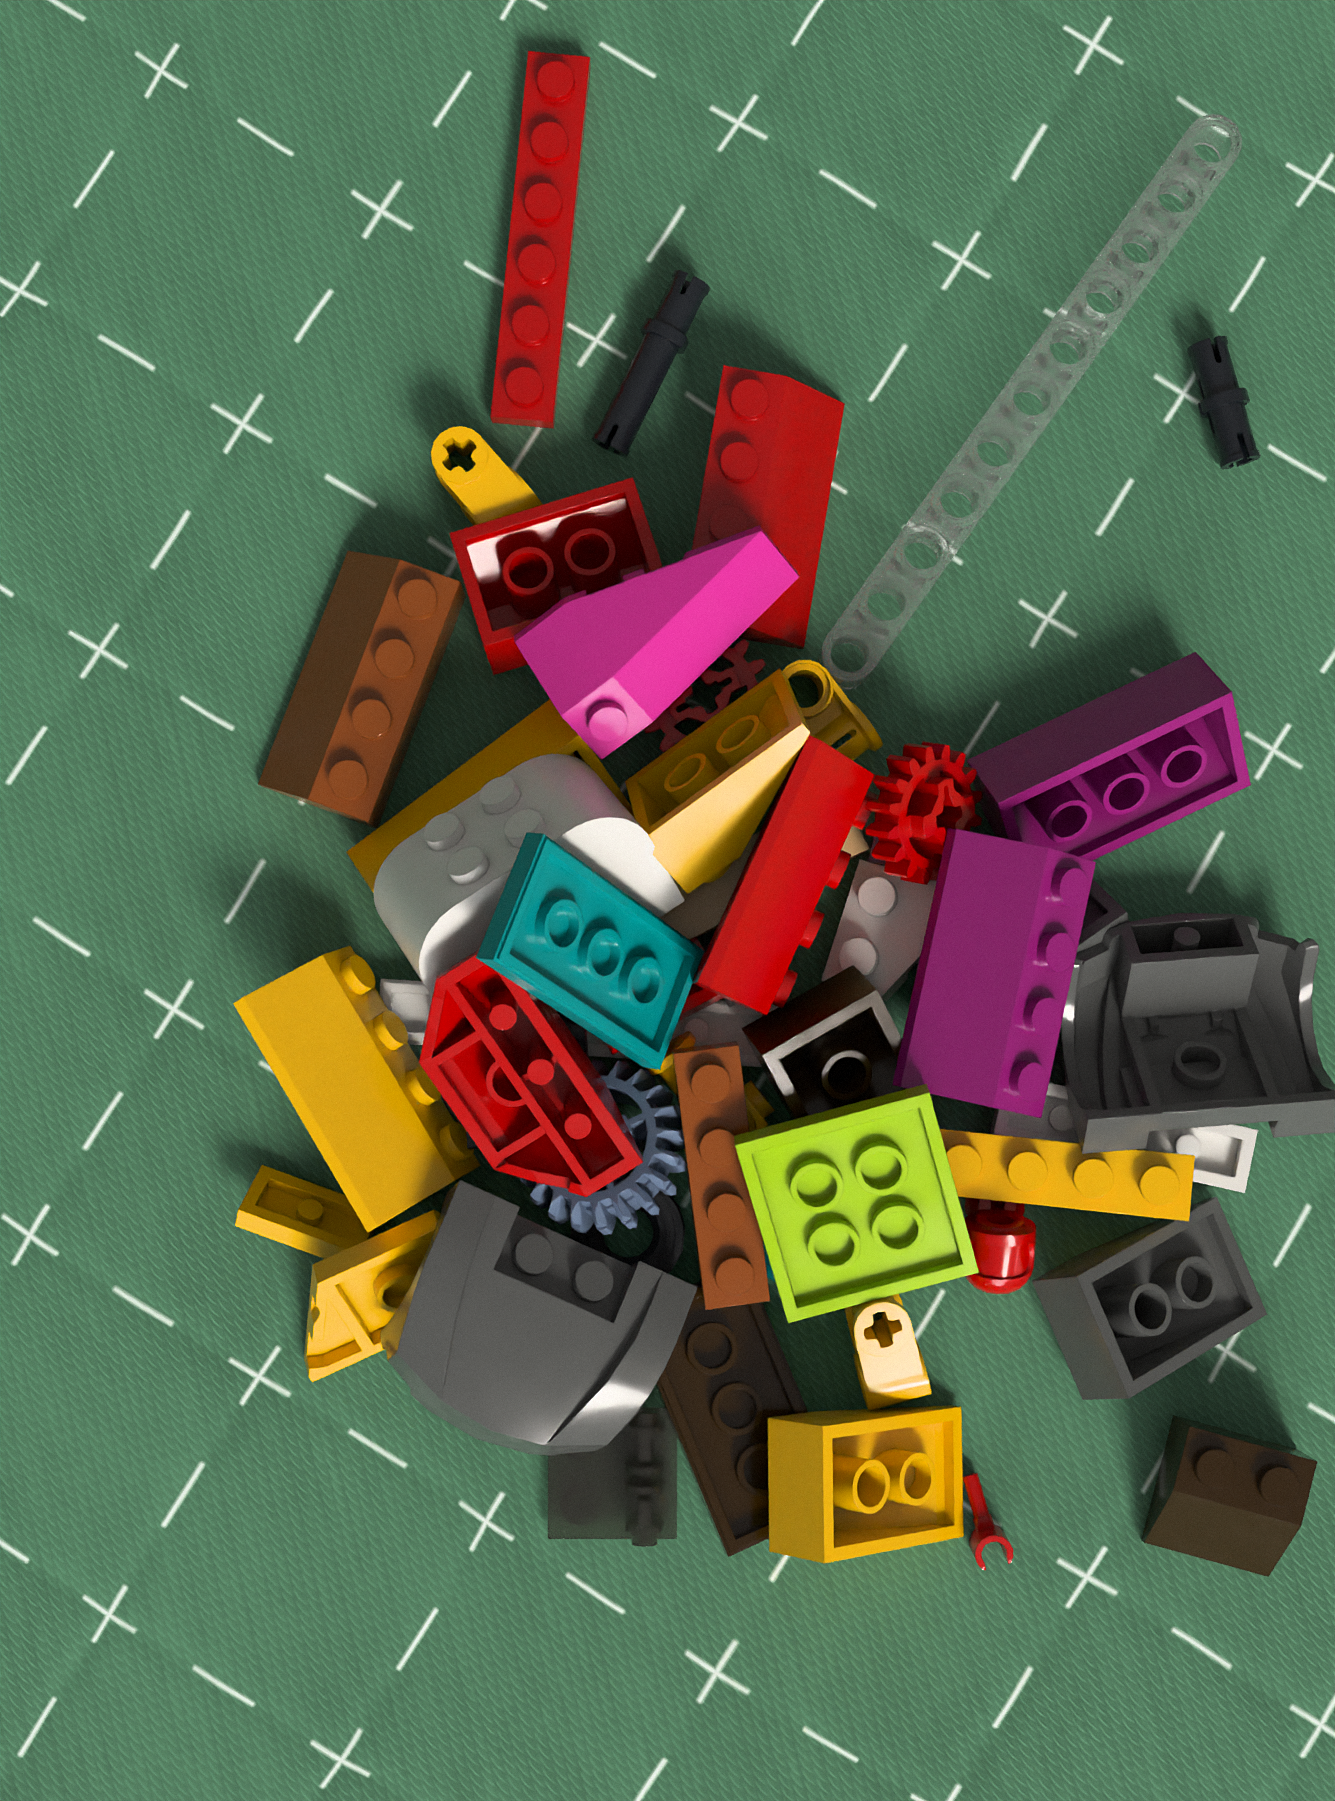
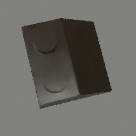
[741,965,907,1120]
[1141,1415,1317,1577]

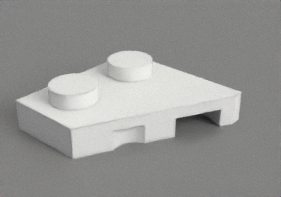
[822,860,936,1001]

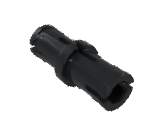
[1187,336,1261,470]

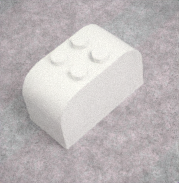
[374,754,685,996]

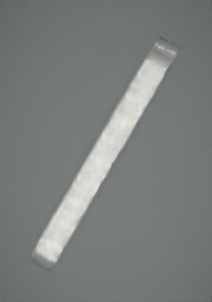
[818,114,1242,690]

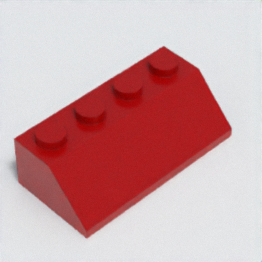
[692,365,845,649]
[693,735,878,1015]

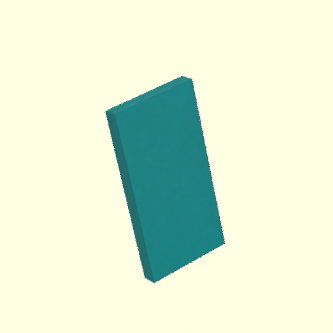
[476,832,704,1070]

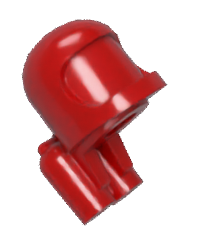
[965,1197,1036,1294]

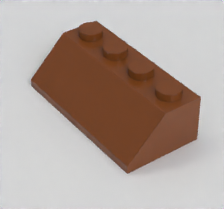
[258,551,466,829]

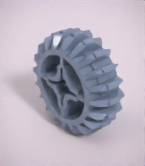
[520,1059,687,1235]

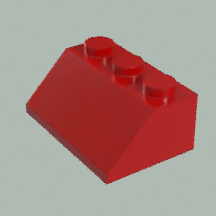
[449,477,663,675]

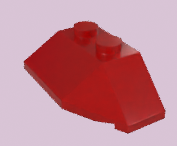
[419,950,643,1197]

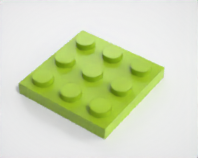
[734,1084,979,1323]

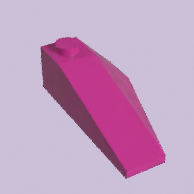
[514,525,799,760]

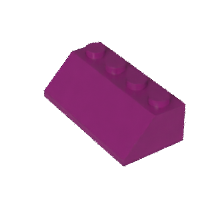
[967,652,1251,861]
[892,828,1096,1118]

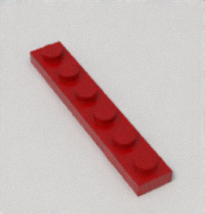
[490,51,591,429]

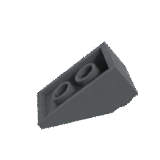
[1032,1197,1267,1400]

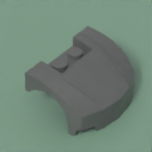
[1061,913,1335,1154]
[380,1180,697,1456]

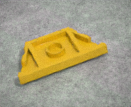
[304,1210,440,1382]

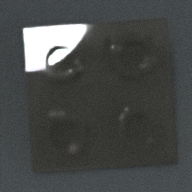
[548,1407,677,1547]

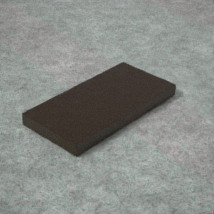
[656,1281,808,1557]

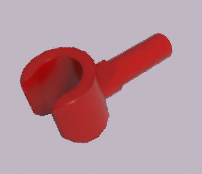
[963,1473,1013,1570]

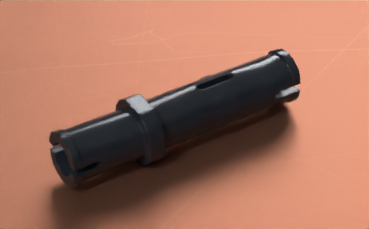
[591,270,711,458]

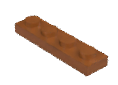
[672,1041,770,1310]

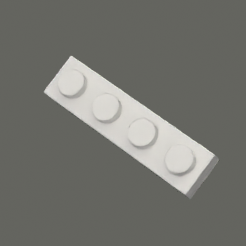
[990,1083,1258,1193]

